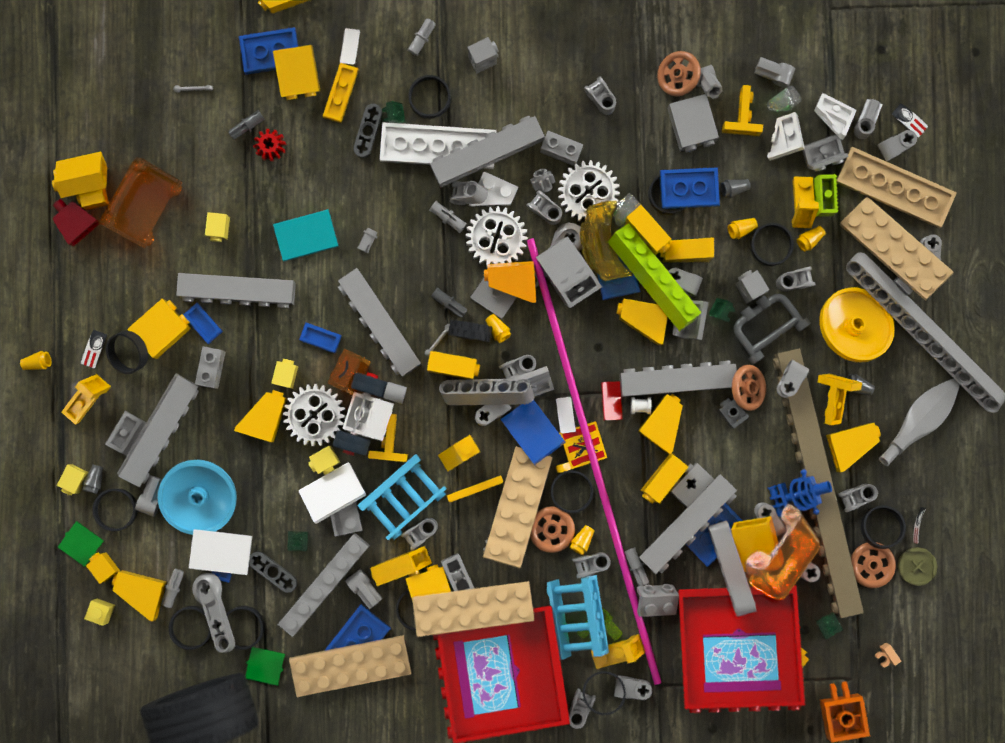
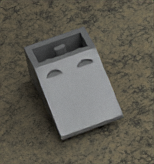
[535,237,602,308]

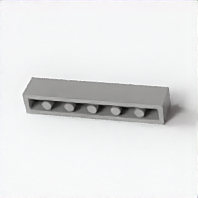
[430,116,545,188]
[338,268,422,377]
[176,273,296,308]
[619,361,737,397]
[117,373,199,487]
[639,474,737,574]
[278,533,370,637]

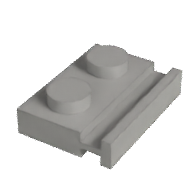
[511,366,554,396]
[105,410,147,456]
[331,501,363,536]

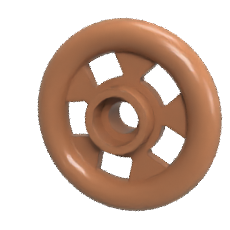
[657,51,701,96]
[732,365,766,411]
[530,507,575,553]
[851,542,896,588]

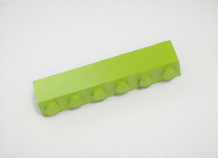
[608,223,702,331]

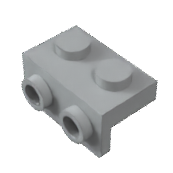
[802,134,848,172]
[673,300,709,340]
[637,584,679,617]

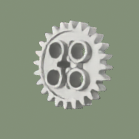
[558,160,620,223]
[466,206,528,267]
[283,384,346,446]

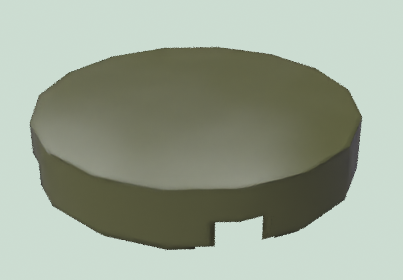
[897,547,937,586]

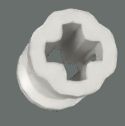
[631,397,651,414]

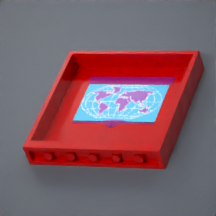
[678,585,805,713]
[433,605,570,743]

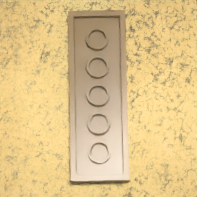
[836,147,956,228]
[840,197,954,301]
[483,446,552,568]
[412,581,534,637]
[289,635,412,697]

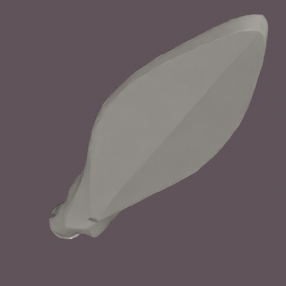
[879,379,960,466]

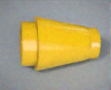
[728,218,758,239]
[796,226,826,252]
[485,314,511,343]
[20,351,52,370]
[570,525,595,555]

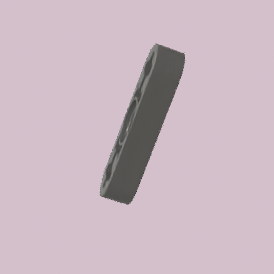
[354,104,382,158]
[249,551,298,593]

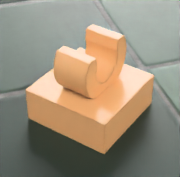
[875,643,901,667]

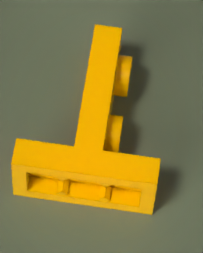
[722,85,763,136]
[792,177,819,228]
[61,374,111,425]
[817,374,862,425]
[368,414,409,462]
[591,634,645,669]

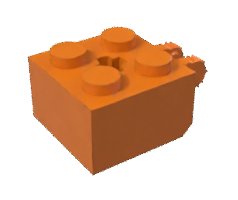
[820,681,870,743]

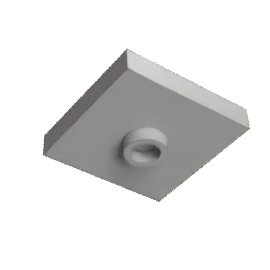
[470,278,517,319]

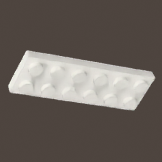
[380,122,496,169]

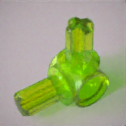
[576,607,623,640]

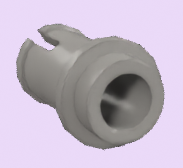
[357,228,378,253]

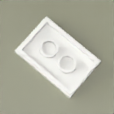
[298,462,366,524]
[189,529,252,575]

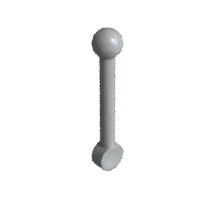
[174,85,213,93]
[425,324,450,357]

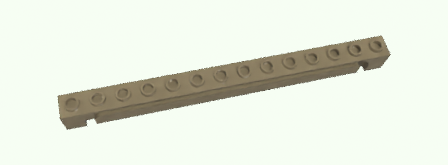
[773,348,864,618]

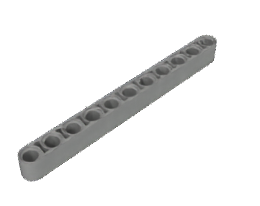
[846,252,1005,413]

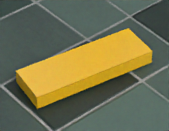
[323,63,359,123]
[447,475,503,502]

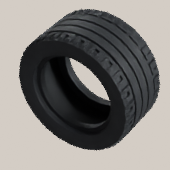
[140,673,259,743]

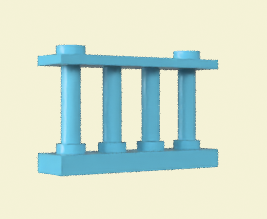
[357,454,447,540]
[547,575,609,660]

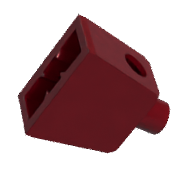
[53,199,101,247]

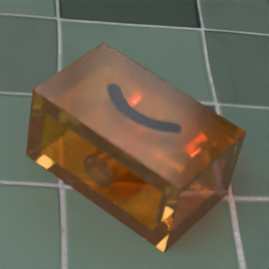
[328,349,371,395]

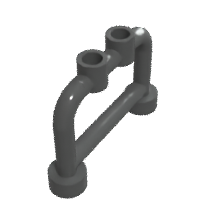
[734,294,811,365]

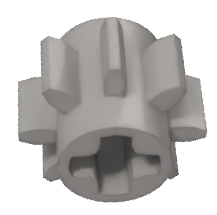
[530,169,556,193]

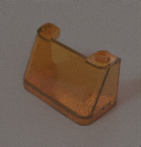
[99,157,182,248]
[745,503,820,600]

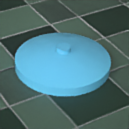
[158,460,237,535]

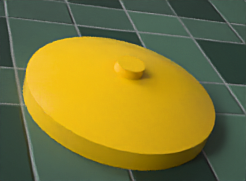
[819,287,894,362]

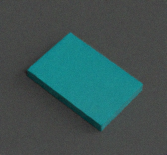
[273,209,339,262]

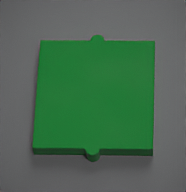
[58,521,104,567]
[245,647,285,686]

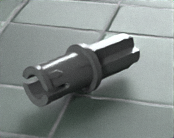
[228,110,265,139]
[431,288,467,318]

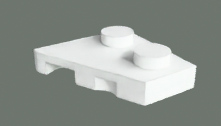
[814,93,857,140]
[767,112,805,161]
[469,172,518,207]

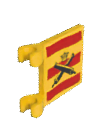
[556,421,607,473]

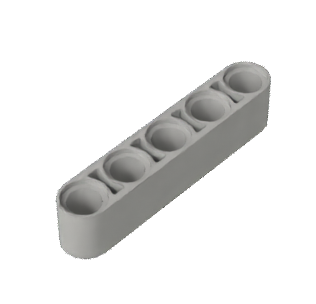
[439,379,535,405]
[708,520,756,617]

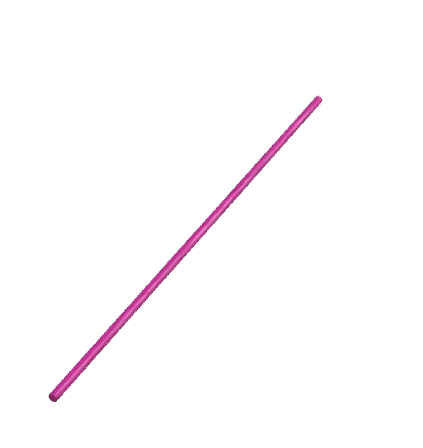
[526,238,662,685]

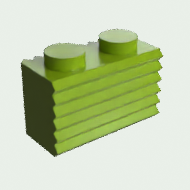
[814,174,839,217]

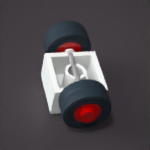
[333,372,394,456]

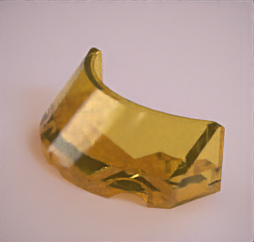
[580,201,632,281]

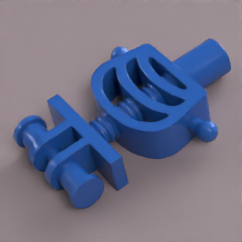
[767,469,832,517]

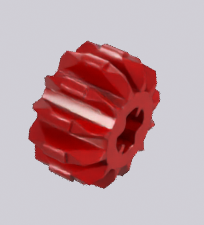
[253,129,286,162]

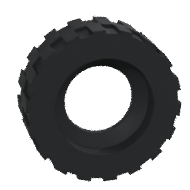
[448,320,492,342]

